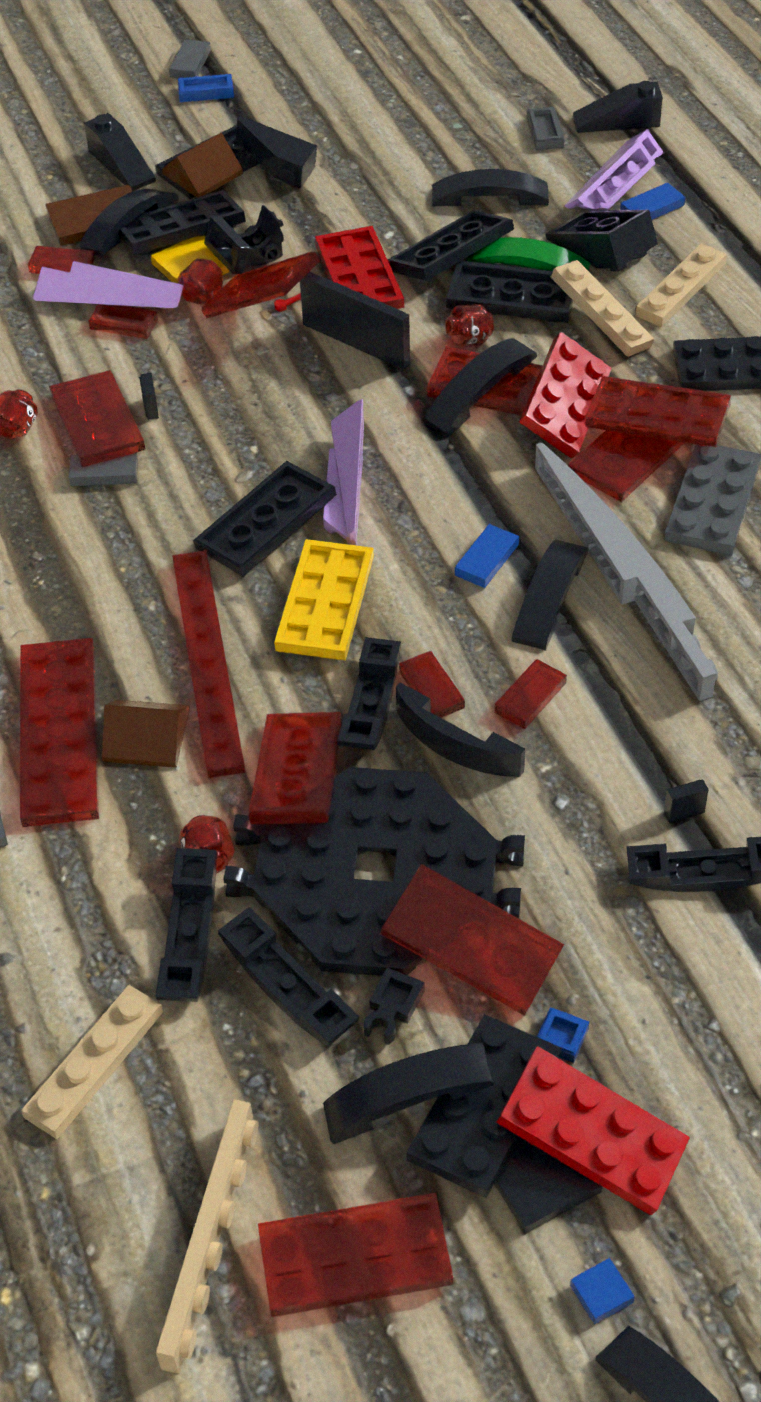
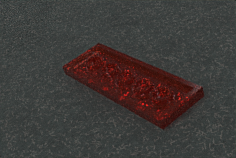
[20,638,99,827]

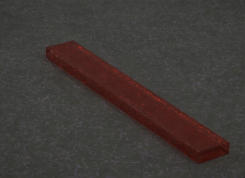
[172,550,245,779]

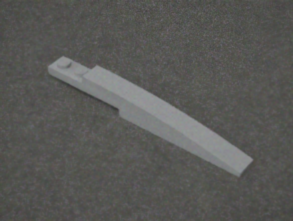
[535,443,718,701]

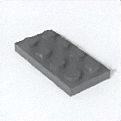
[664,441,761,556]

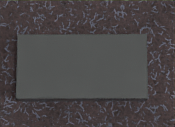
[169,39,211,78]
[527,107,564,150]
[69,452,138,486]

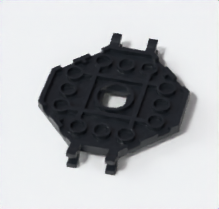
[223,767,525,976]

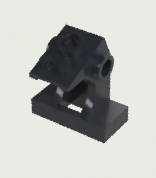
[204,205,284,275]

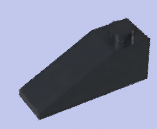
[573,81,663,133]
[84,113,156,192]
[236,115,317,188]

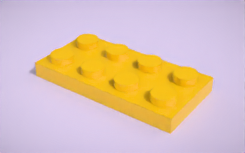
[274,539,374,661]

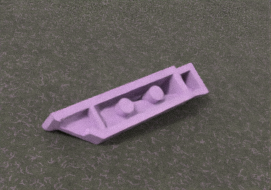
[565,129,664,210]
[33,261,184,308]
[323,399,364,545]

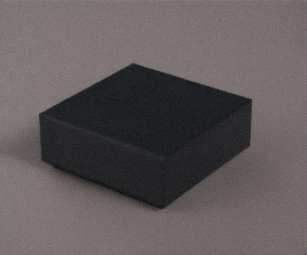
[139,373,159,420]
[664,780,709,823]

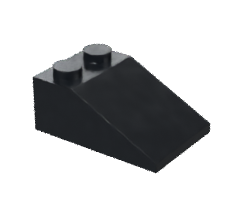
[545,210,658,272]

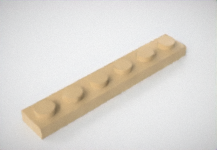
[156,1100,258,1374]

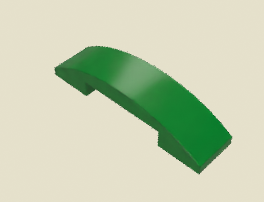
[467,237,590,271]

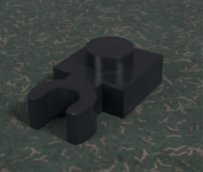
[364,968,425,1045]

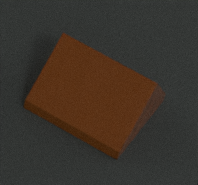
[162,133,243,198]
[102,700,190,768]

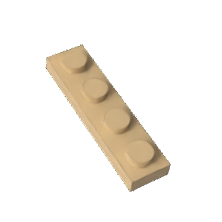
[635,243,727,327]
[551,260,654,357]
[21,985,163,1139]

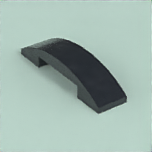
[432,169,549,206]
[79,189,179,256]
[424,338,537,437]
[512,539,588,650]
[337,637,401,750]
[396,682,525,777]
[626,837,761,892]
[155,848,217,1002]
[218,907,360,1046]
[323,1043,495,1144]
[596,1325,720,1402]

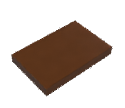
[45,185,143,246]

